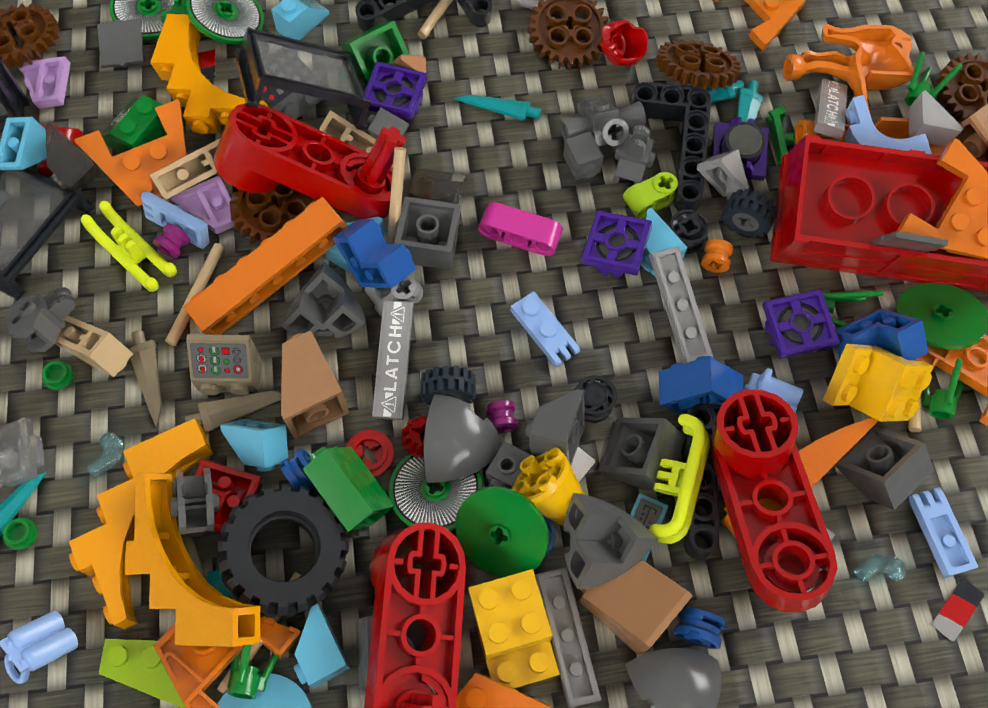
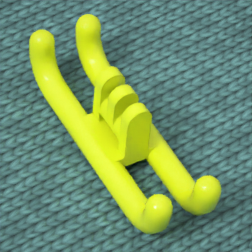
[80,201,177,292]
[649,414,710,544]

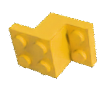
[823,344,933,422]
[468,569,560,689]

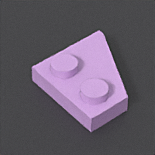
[18,56,71,109]
[170,176,234,234]

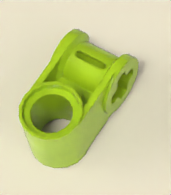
[623,172,678,219]

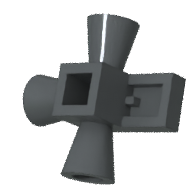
[560,96,646,146]

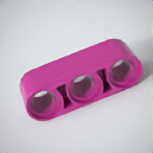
[478,202,563,256]

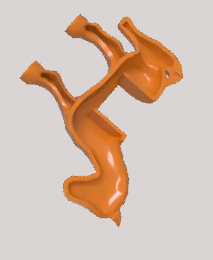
[782,24,946,156]

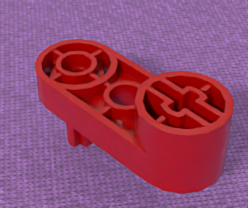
[214,103,406,219]
[711,390,838,612]
[364,522,466,708]

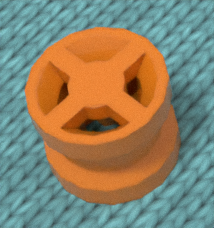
[701,239,733,273]

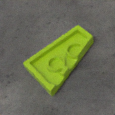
[99,639,185,708]

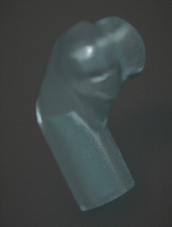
[86,432,123,479]
[854,554,906,582]

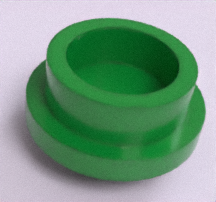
[42,361,74,390]
[3,518,38,550]

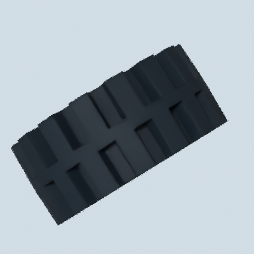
[722,188,778,238]
[421,365,476,405]

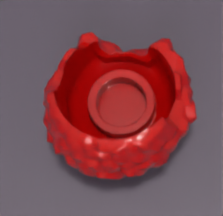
[600,20,648,67]

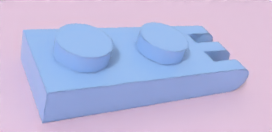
[141,192,210,250]
[510,291,580,367]
[908,487,978,578]

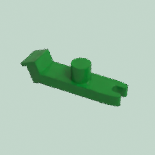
[766,104,794,166]

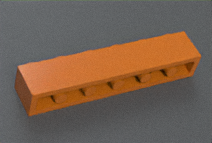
[183,196,347,335]

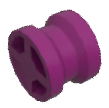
[153,223,191,259]
[485,400,518,434]

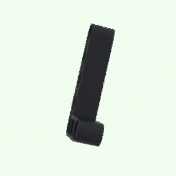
[355,0,492,32]
[631,82,711,213]
[682,404,721,560]

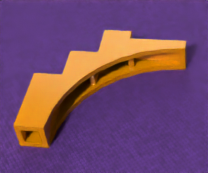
[150,14,268,134]
[69,418,213,630]
[125,473,260,647]

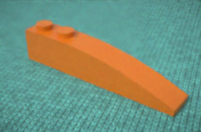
[721,417,878,536]

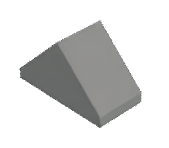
[908,90,964,147]
[697,149,749,197]

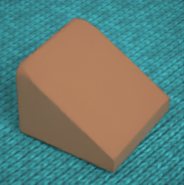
[392,54,426,73]

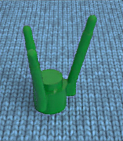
[905,51,962,106]
[823,290,884,328]
[922,359,965,419]
[227,644,278,700]

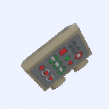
[186,334,262,396]

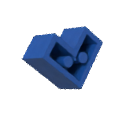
[333,219,416,289]
[836,308,929,361]
[659,356,744,413]

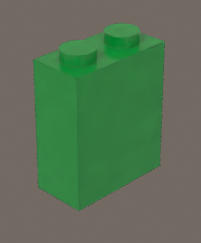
[302,446,395,532]

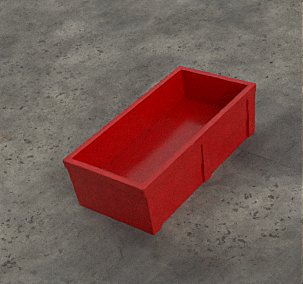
[770,135,988,293]

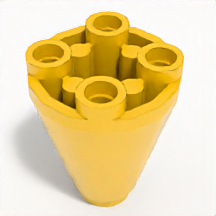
[511,447,585,527]

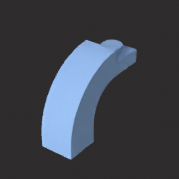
[844,95,932,154]

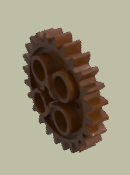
[527,0,609,70]
[0,3,60,70]
[655,39,742,90]
[936,53,988,123]
[230,183,317,244]

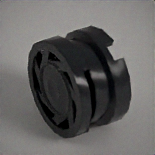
[669,209,709,254]
[575,375,617,423]

